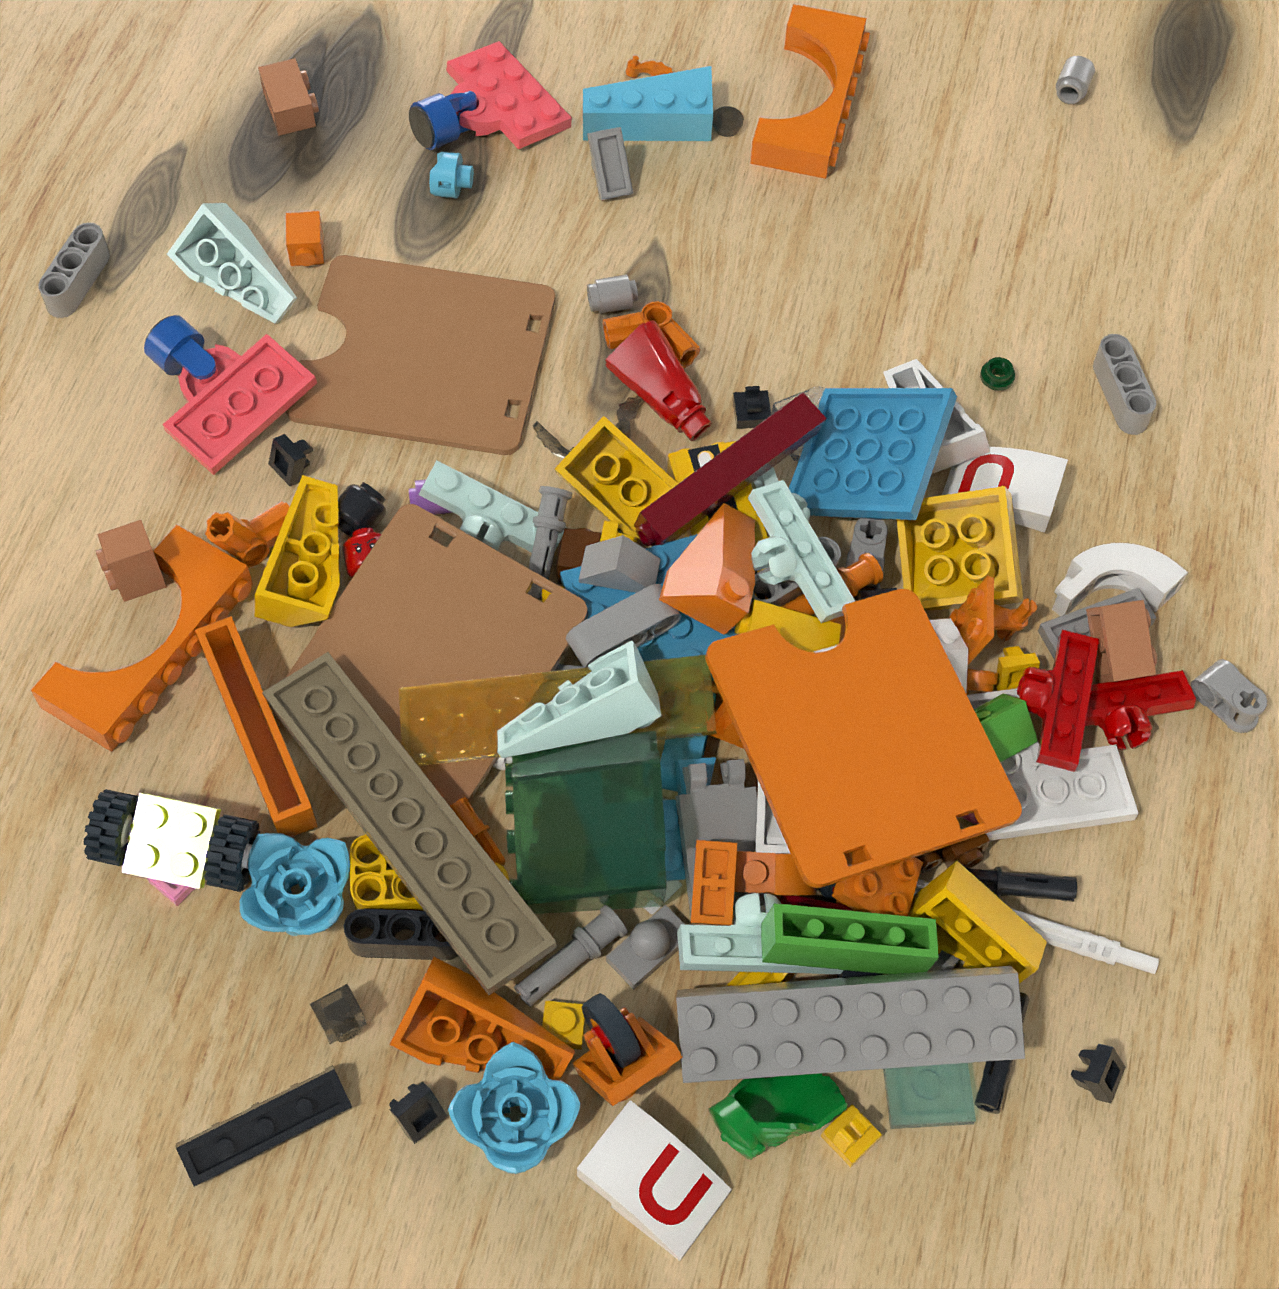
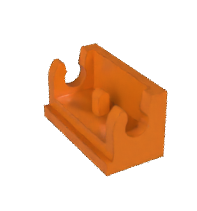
[691,840,737,926]

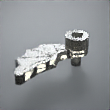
[615,395,644,439]
[532,421,574,458]

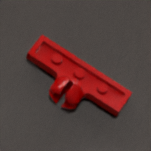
[1016,629,1099,772]
[1085,670,1196,751]

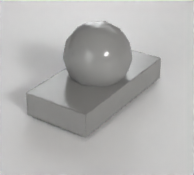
[587,127,633,200]
[606,905,685,990]

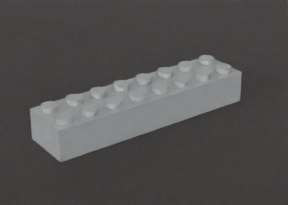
[676,966,1025,1083]

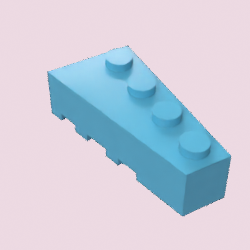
[583,66,713,141]

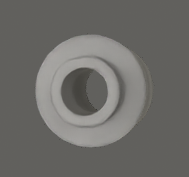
[1056,56,1095,104]
[587,274,638,314]

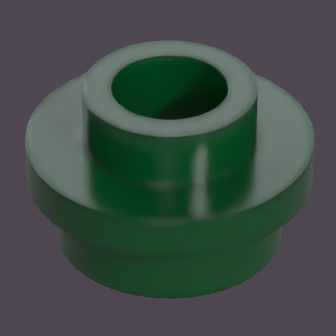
[980,357,1015,391]

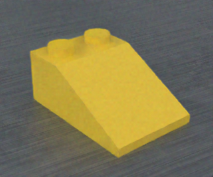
[555,416,678,543]

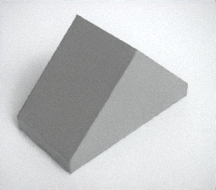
[579,535,660,593]

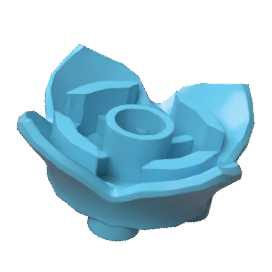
[239,833,350,936]
[448,1042,581,1174]

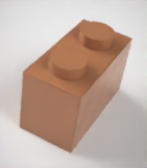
[258,58,319,136]
[95,520,166,602]
[1086,600,1157,683]

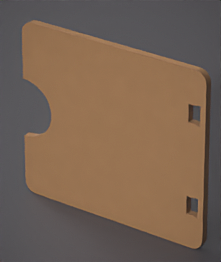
[286,255,555,455]
[270,504,588,806]

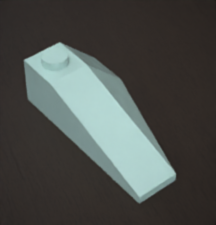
[167,203,297,324]
[497,640,661,758]

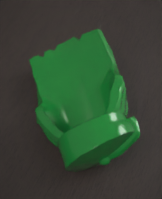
[708,1073,848,1160]

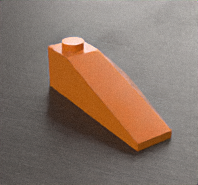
[659,503,755,635]
[389,957,575,1080]

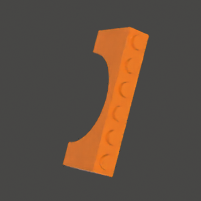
[750,4,870,179]
[31,525,253,752]

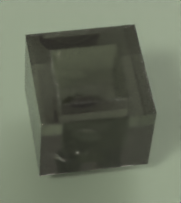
[310,984,367,1044]

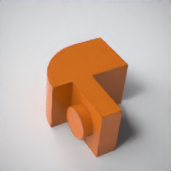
[734,851,818,895]

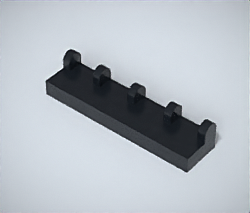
[176,1065,352,1187]

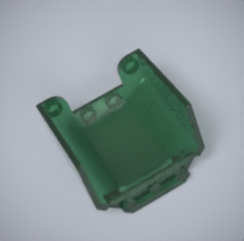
[505,731,667,914]

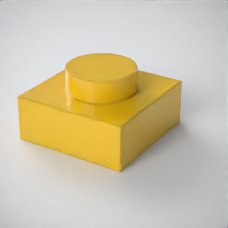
[542,1000,585,1049]

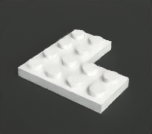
[967,688,1139,841]

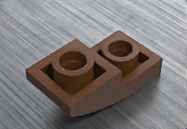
[916,834,990,873]

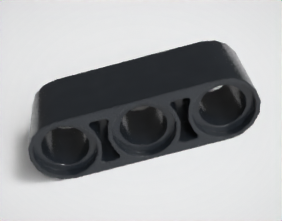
[343,909,458,961]

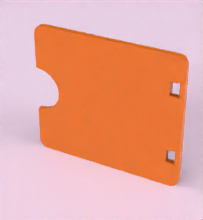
[705,589,1022,888]

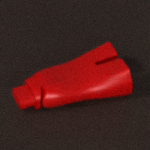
[605,320,712,441]

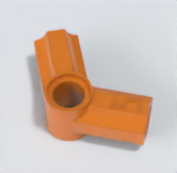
[603,301,700,368]
[205,501,290,568]

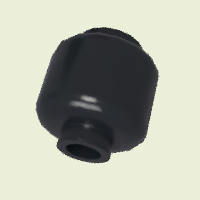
[338,482,386,537]

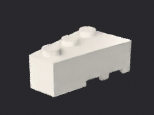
[883,359,990,474]

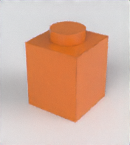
[286,211,324,266]

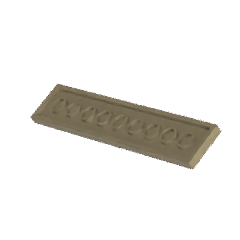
[262,652,557,995]

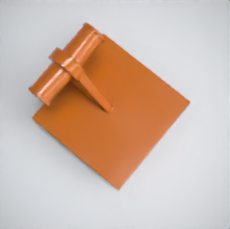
[949,575,1037,665]

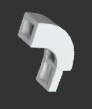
[1052,543,1188,616]

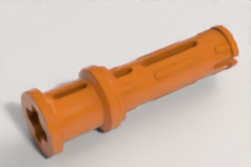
[779,552,883,616]

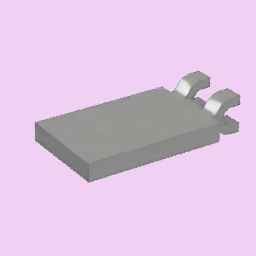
[675,759,769,916]

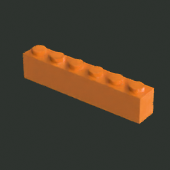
[195,616,318,837]

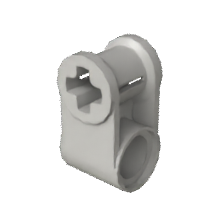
[845,518,887,589]
[1190,659,1267,733]

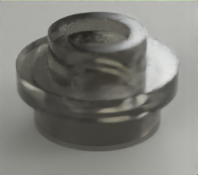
[712,106,744,137]

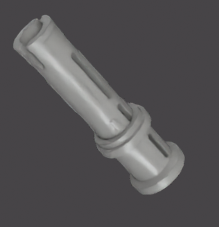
[528,486,572,600]
[514,905,628,1007]

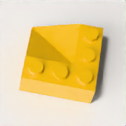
[897,486,1023,611]

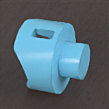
[429,152,474,199]

